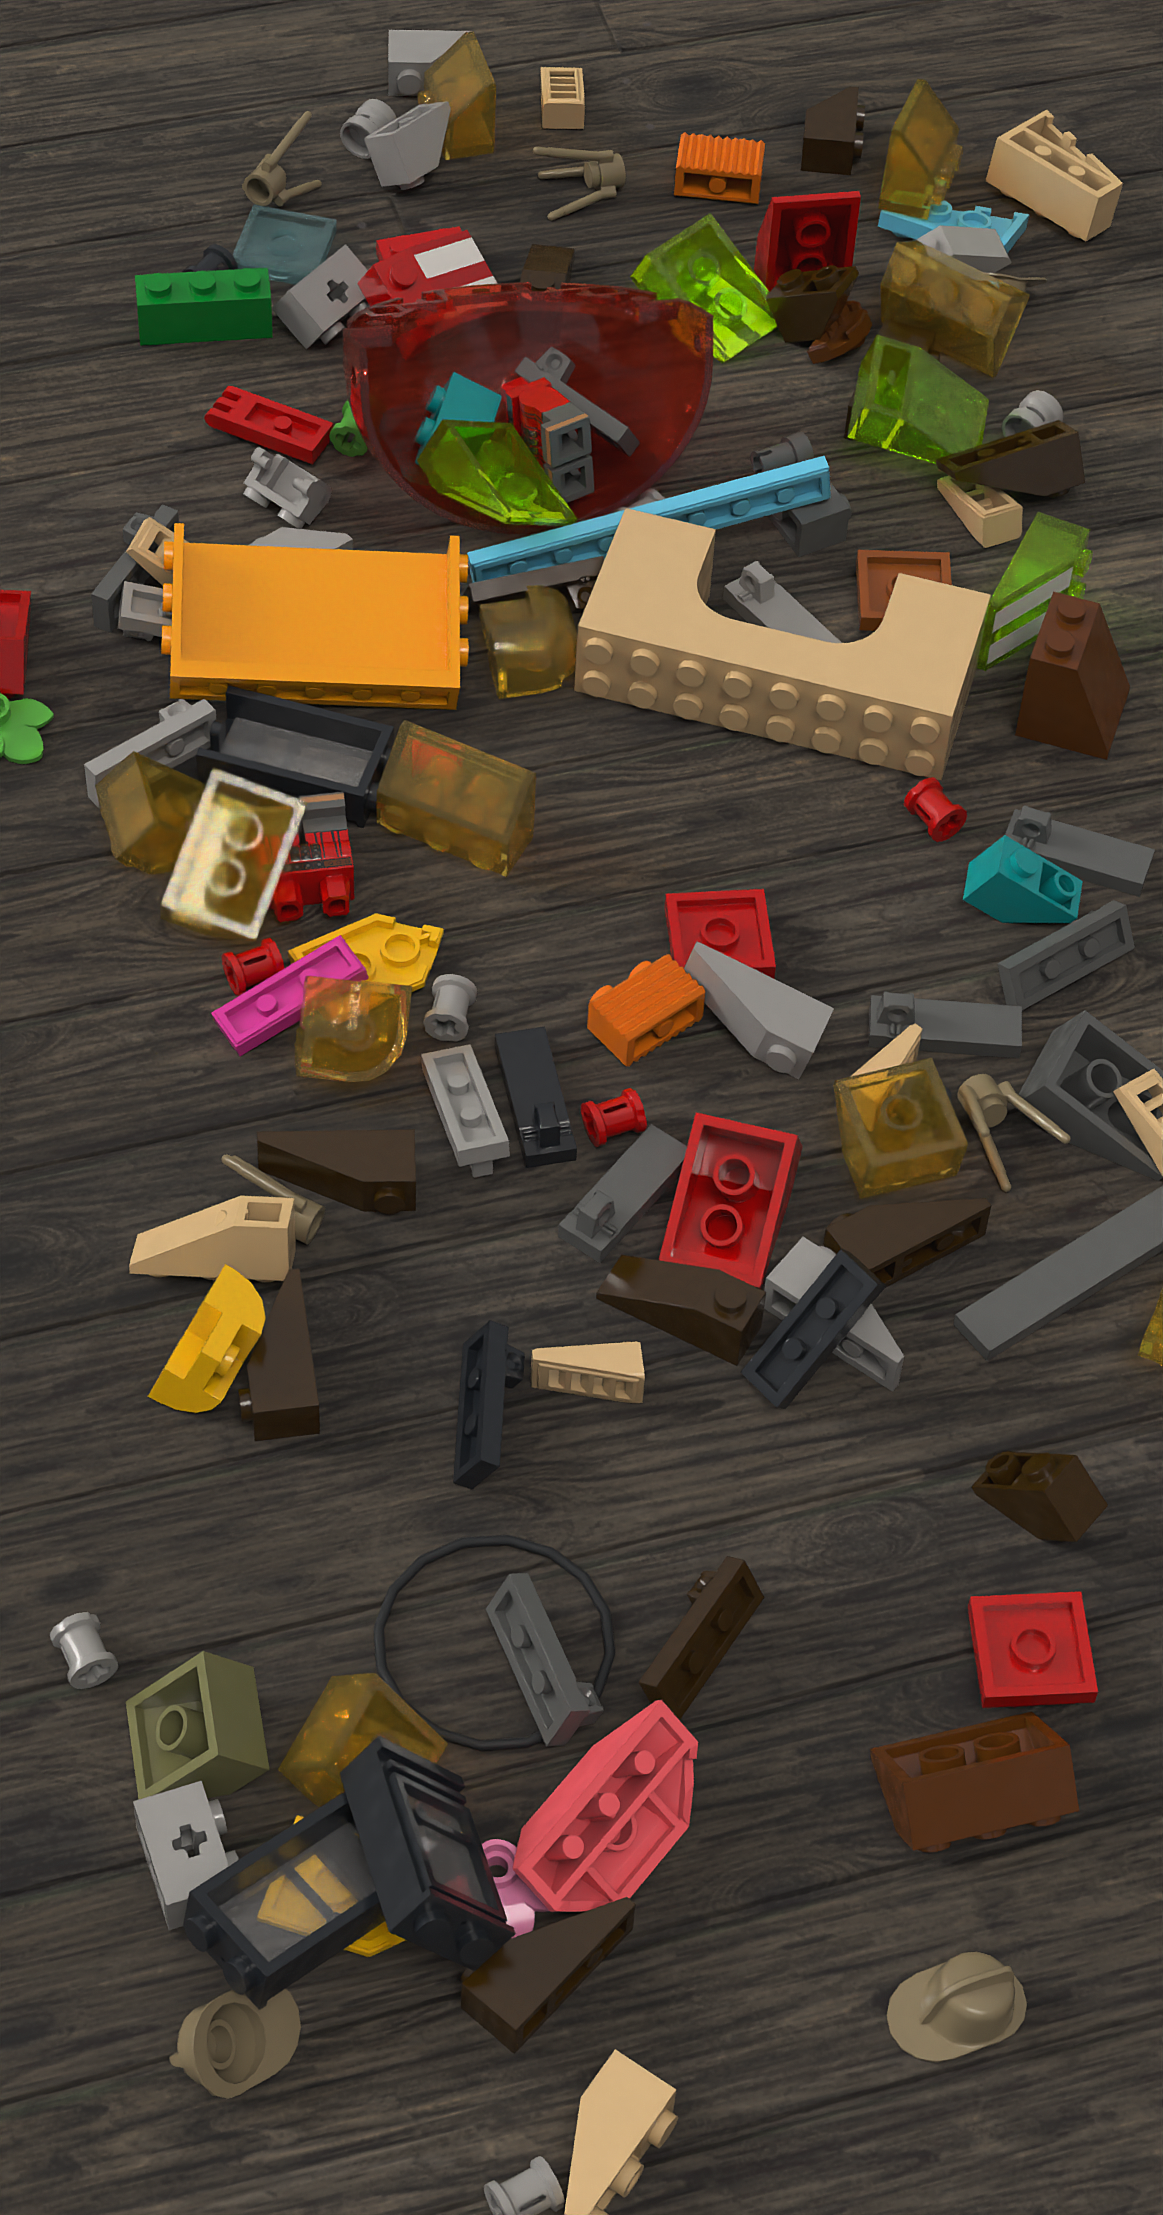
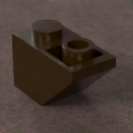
[801,86,865,175]
[765,265,859,343]
[971,1451,1108,1542]

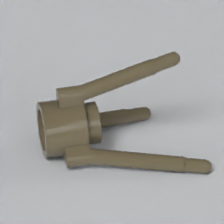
[242,111,322,206]
[533,147,626,221]
[957,1074,1071,1192]
[222,1154,325,1244]

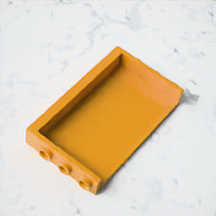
[161,523,469,710]

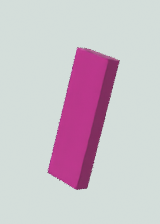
[211,935,369,1057]

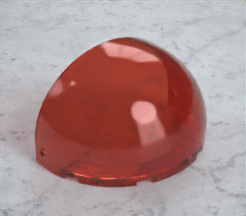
[343,282,713,534]

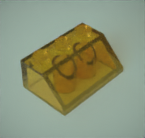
[878,78,963,220]
[880,240,1030,377]
[377,720,536,877]
[160,768,308,942]

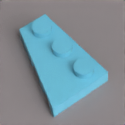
[878,193,1029,253]

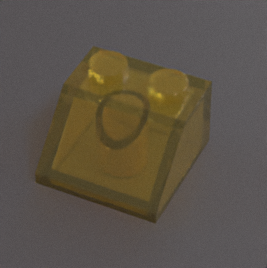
[418,31,496,160]
[95,751,226,875]
[834,1058,968,1199]
[278,1673,448,1808]

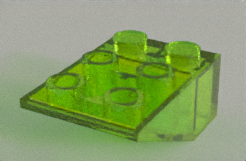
[847,334,989,464]

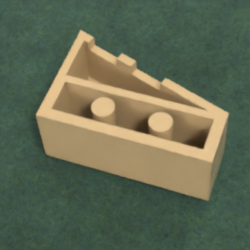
[986,110,1123,241]

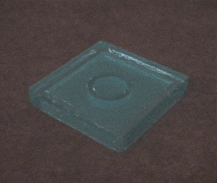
[233,205,337,285]

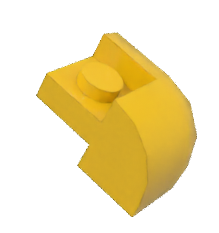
[148,1264,266,1413]

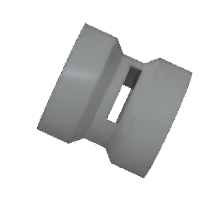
[340,99,397,159]
[1002,390,1064,437]

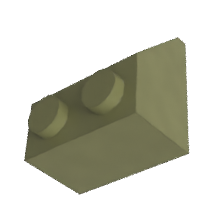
[126,1651,270,1799]

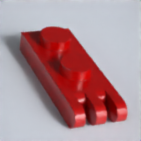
[204,386,334,464]

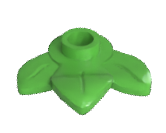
[0,693,54,764]

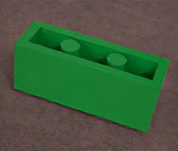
[135,268,273,346]

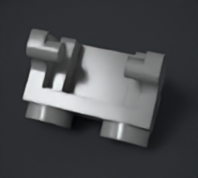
[243,447,331,529]

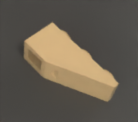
[129,1196,296,1282]
[564,2049,678,2215]

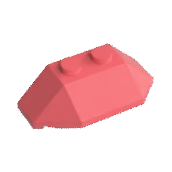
[512,1700,698,1912]

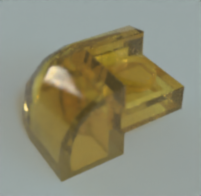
[479,585,578,699]
[295,976,412,1083]

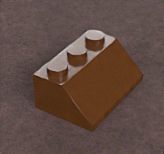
[870,1711,1079,1852]

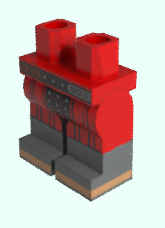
[501,377,594,507]
[249,792,354,922]

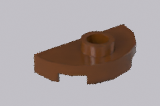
[807,301,872,364]

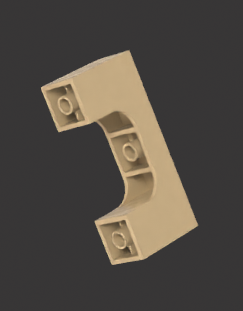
[574,508,991,780]

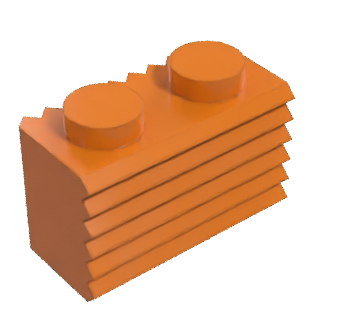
[674,132,765,204]
[587,954,706,1067]

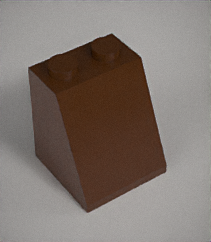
[1015,591,1130,760]

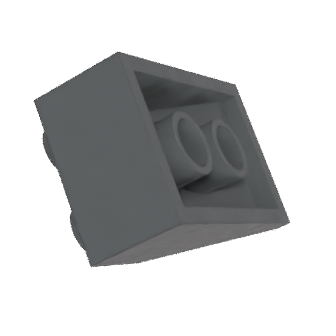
[1013,1010,1163,1181]

